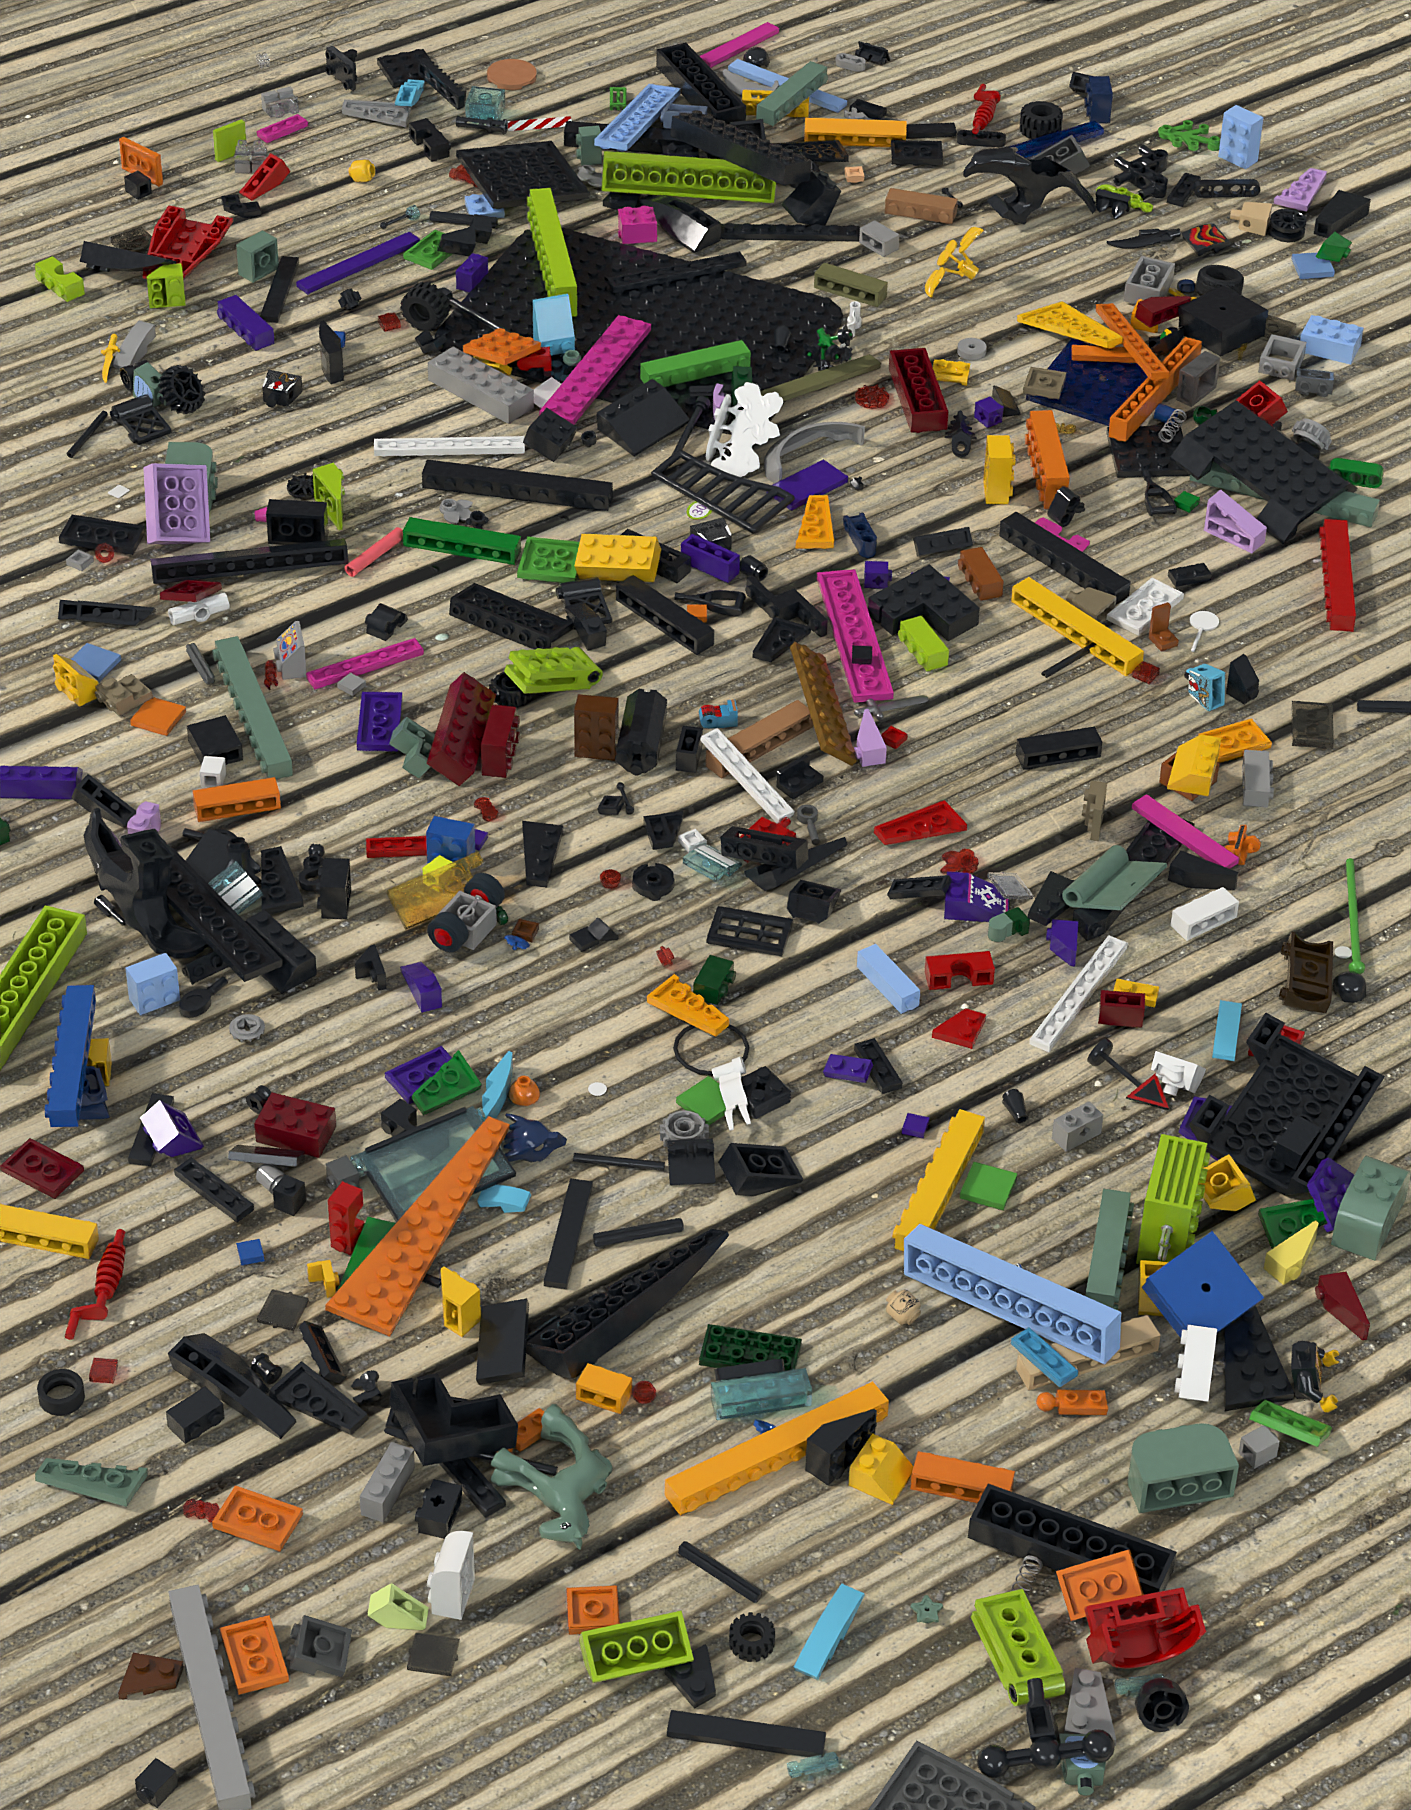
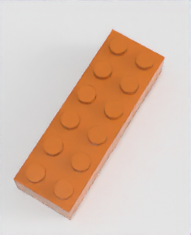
[1025,410,1070,509]

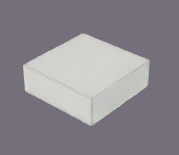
[678,829,707,853]

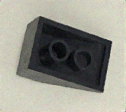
[718,1143,803,1196]

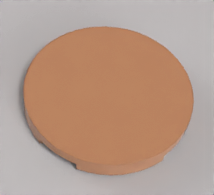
[487,59,537,90]

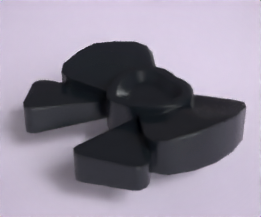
[351,1370,382,1405]

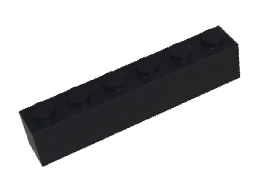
[616,575,714,655]

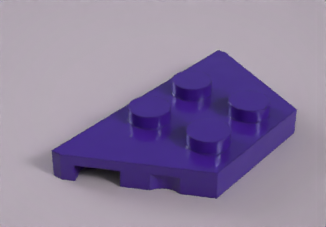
[1307,1157,1354,1233]

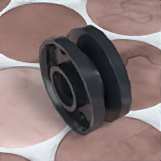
[1268,209,1307,243]

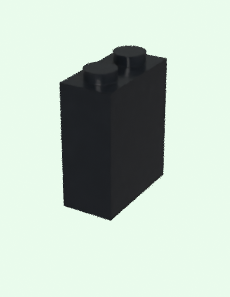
[187,715,243,766]

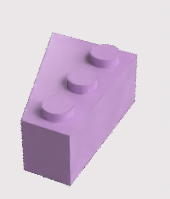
[1204,490,1267,553]

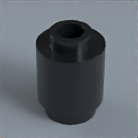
[740,555,768,581]

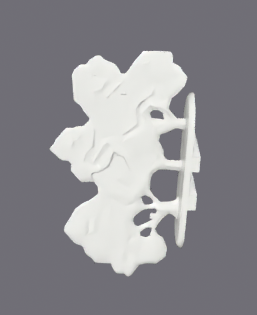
[706,382,783,477]

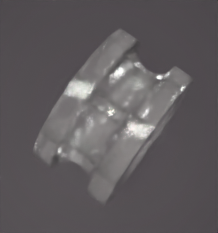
[256,52,270,69]

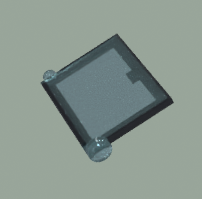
[350,1106,516,1223]

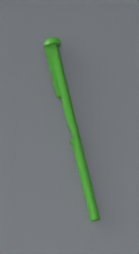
[1346,858,1365,975]

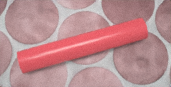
[345,527,403,577]

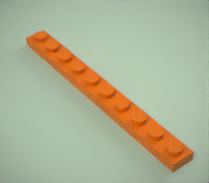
[1096,303,1169,381]

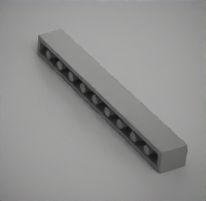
[168,1584,255,1810]

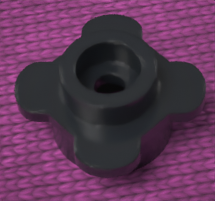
[466,511,489,529]

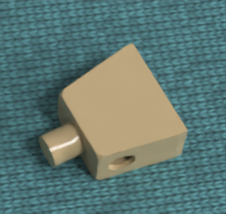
[1230,202,1272,236]

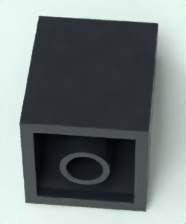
[782,171,841,225]

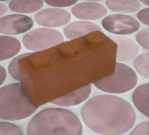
[958,547,1004,601]

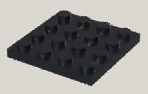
[1106,425,1190,478]

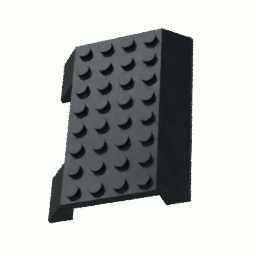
[1170,400,1358,544]
[1189,1013,1385,1195]

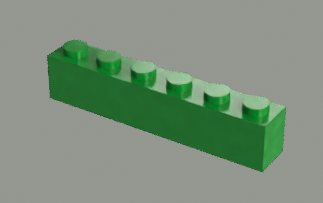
[403,517,521,565]

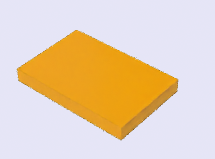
[1198,718,1272,763]

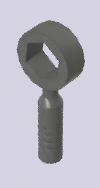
[797,805,820,845]

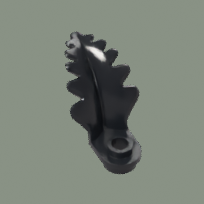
[944,410,977,458]
[223,837,261,904]

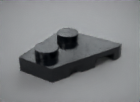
[665,1644,716,1709]

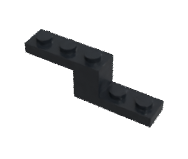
[745,576,828,638]

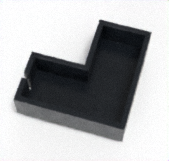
[868,564,980,641]
[390,1373,518,1466]

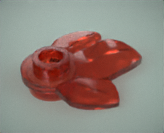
[940,849,979,874]

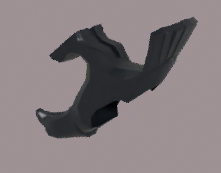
[963,146,1096,225]
[83,808,209,959]

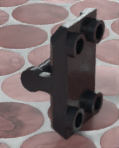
[325,46,357,91]

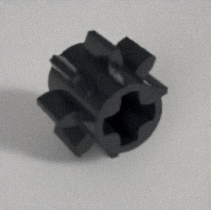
[338,288,362,311]

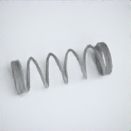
[1159,409,1187,443]
[1012,1556,1043,1599]

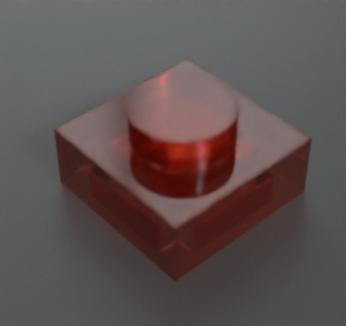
[378,312,401,332]
[1132,661,1160,685]

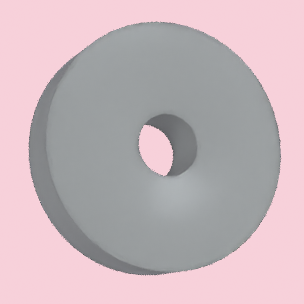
[957,338,987,360]

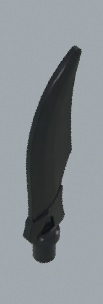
[1107,230,1181,249]

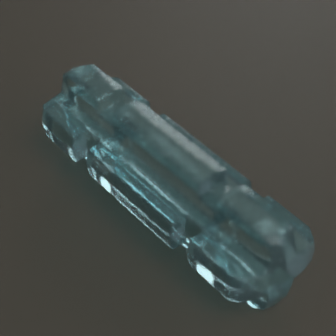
[1114,1673,1165,1694]
[787,1752,839,1778]

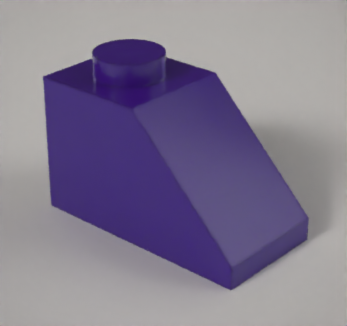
[1046,919,1078,967]

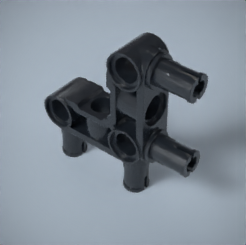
[1113,145,1168,201]

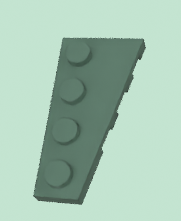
[35,1458,148,1507]

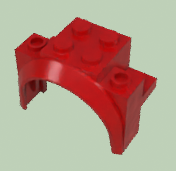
[1084,1587,1206,1669]

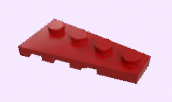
[874,800,967,845]

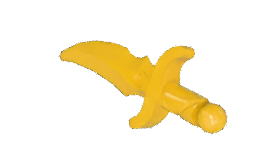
[101,334,120,383]

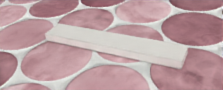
[700,728,795,823]

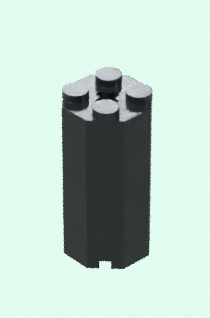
[616,688,667,776]

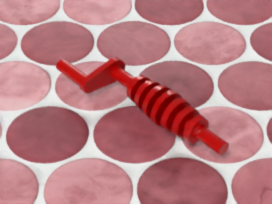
[972,84,1001,134]
[65,1229,126,1340]

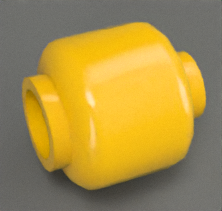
[349,159,375,182]

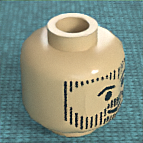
[886,1289,921,1325]

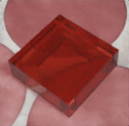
[89,1358,118,1384]

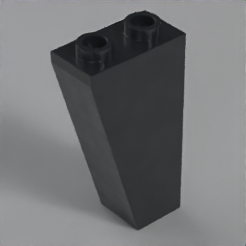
[1314,190,1371,238]

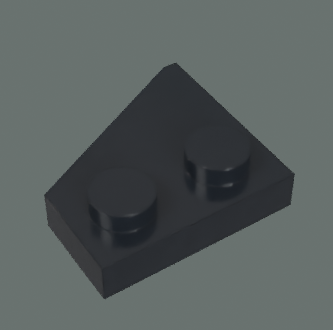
[643,811,683,850]

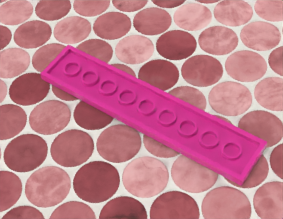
[539,315,651,425]
[817,569,894,703]

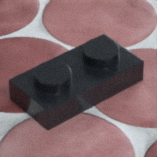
[1168,563,1212,587]

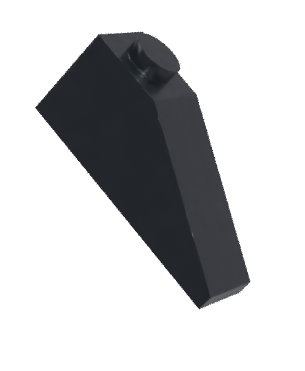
[564,602,607,651]
[71,774,136,828]
[1168,850,1239,890]
[1073,905,1127,941]

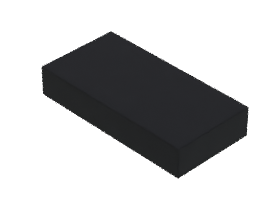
[849,99,887,120]

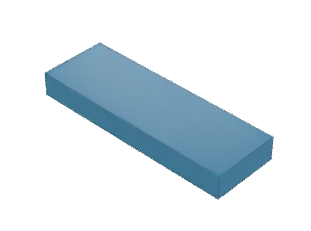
[1011,1327,1078,1387]

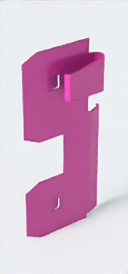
[1035,517,1090,552]

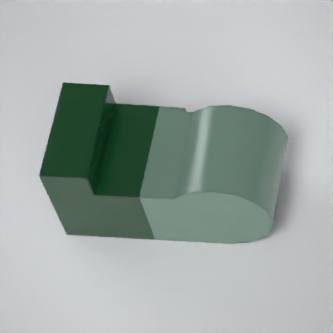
[988,907,1030,942]

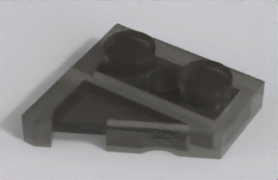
[110,226,152,251]

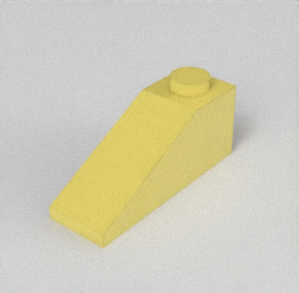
[1263,1220,1319,1285]

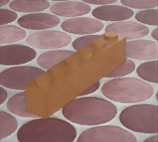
[706,700,813,779]

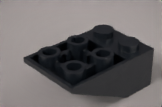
[805,1409,877,1485]

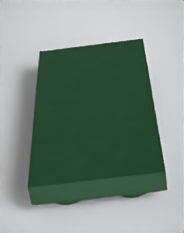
[699,1324,802,1380]

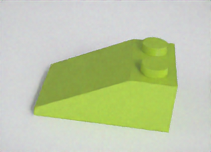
[313,463,345,530]

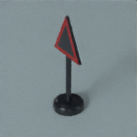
[1087,1038,1169,1110]

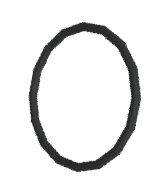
[673,1024,750,1076]

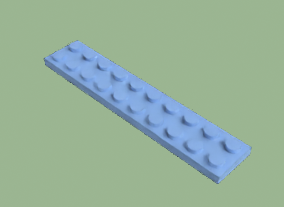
[594,84,681,152]

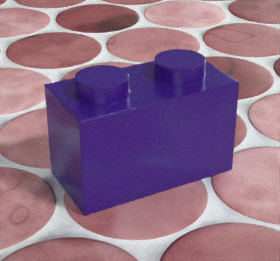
[456,253,488,292]

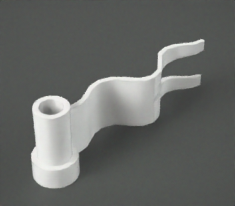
[840,301,862,348]
[712,1056,751,1131]

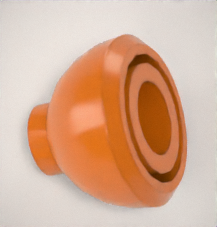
[508,1076,540,1106]

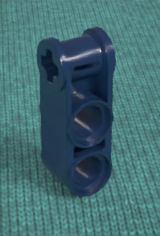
[843,512,877,558]

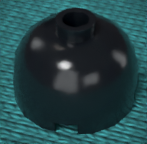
[1135,1678,1189,1732]

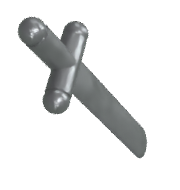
[854,695,929,720]

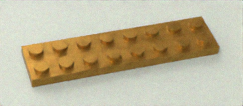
[790,642,857,766]

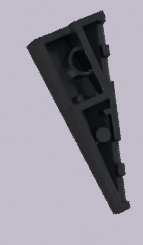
[744,837,848,891]

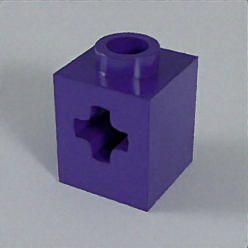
[974,396,1003,428]
[864,561,892,589]

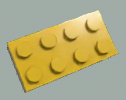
[574,534,661,582]

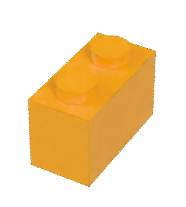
[576,1363,632,1414]

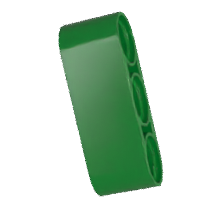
[1329,458,1384,488]

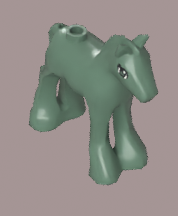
[491,1404,613,1550]

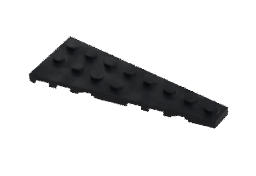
[705,140,849,162]

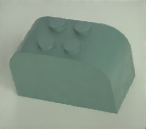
[165,442,218,512]
[1331,1156,1411,1261]
[1127,1423,1239,1513]

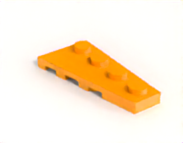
[795,495,834,549]
[647,974,729,1037]

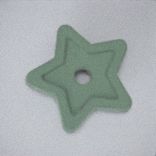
[910,1595,943,1623]

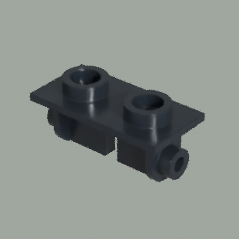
[855,41,890,65]
[182,951,229,984]

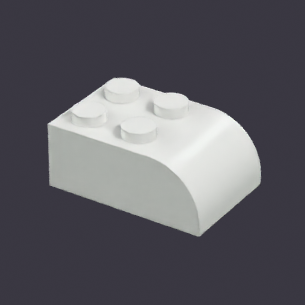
[427,1531,475,1620]

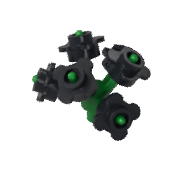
[803,324,853,371]

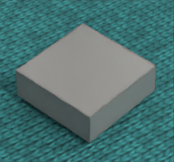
[66,550,94,571]
[337,673,366,696]

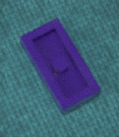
[823,1054,873,1083]

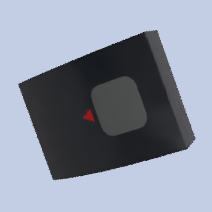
[319,320,344,384]

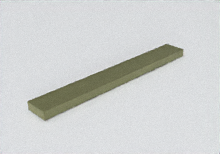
[760,354,881,402]

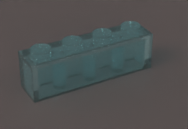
[710,1368,812,1420]

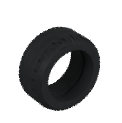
[1196,265,1244,296]

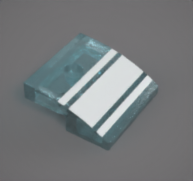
[683,845,742,882]
[208,861,264,914]

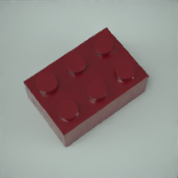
[481,705,520,778]
[254,1092,337,1158]

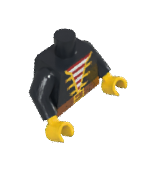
[1291,1341,1339,1412]

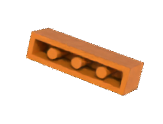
[192,777,281,822]
[910,1451,1015,1503]

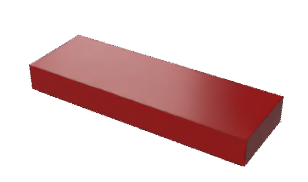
[366,836,427,858]

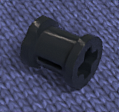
[250,1353,282,1385]

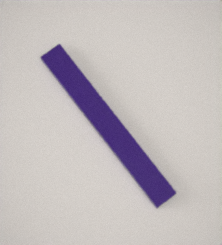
[296,231,420,295]

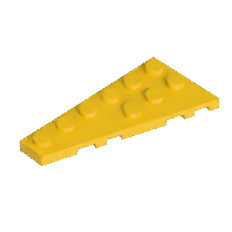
[1017,301,1123,348]

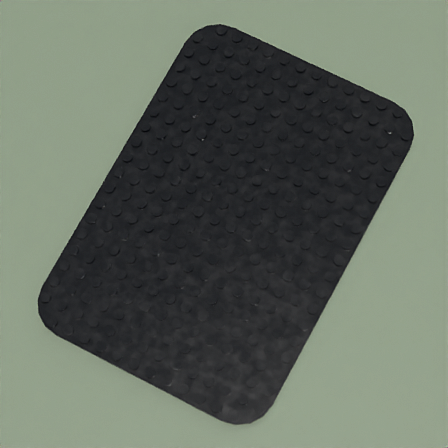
[434,228,843,435]

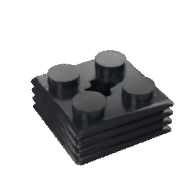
[741,1066,791,1119]

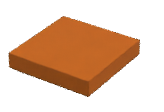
[130,697,186,736]
[566,1585,620,1635]

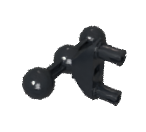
[977,1678,1115,1778]

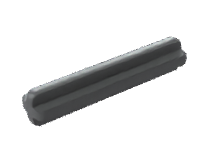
[186,643,215,685]

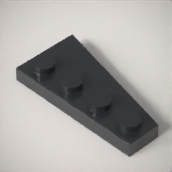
[270,1361,369,1435]

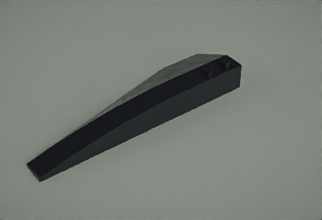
[526,1229,729,1379]

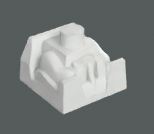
[1151,1051,1206,1096]

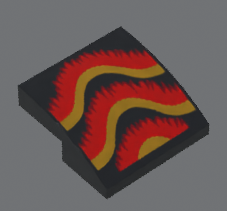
[1182,224,1231,256]

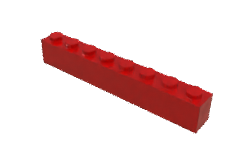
[1319,519,1356,632]

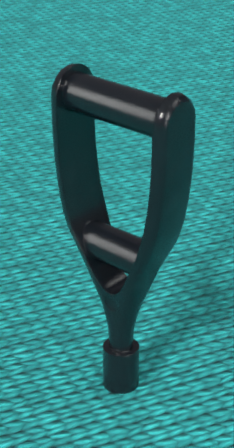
[1142,470,1177,516]
[674,590,746,616]

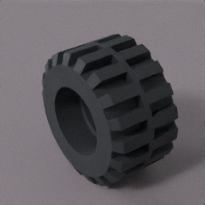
[1019,101,1063,141]
[400,282,450,332]

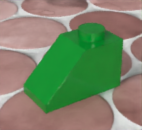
[1316,232,1352,262]

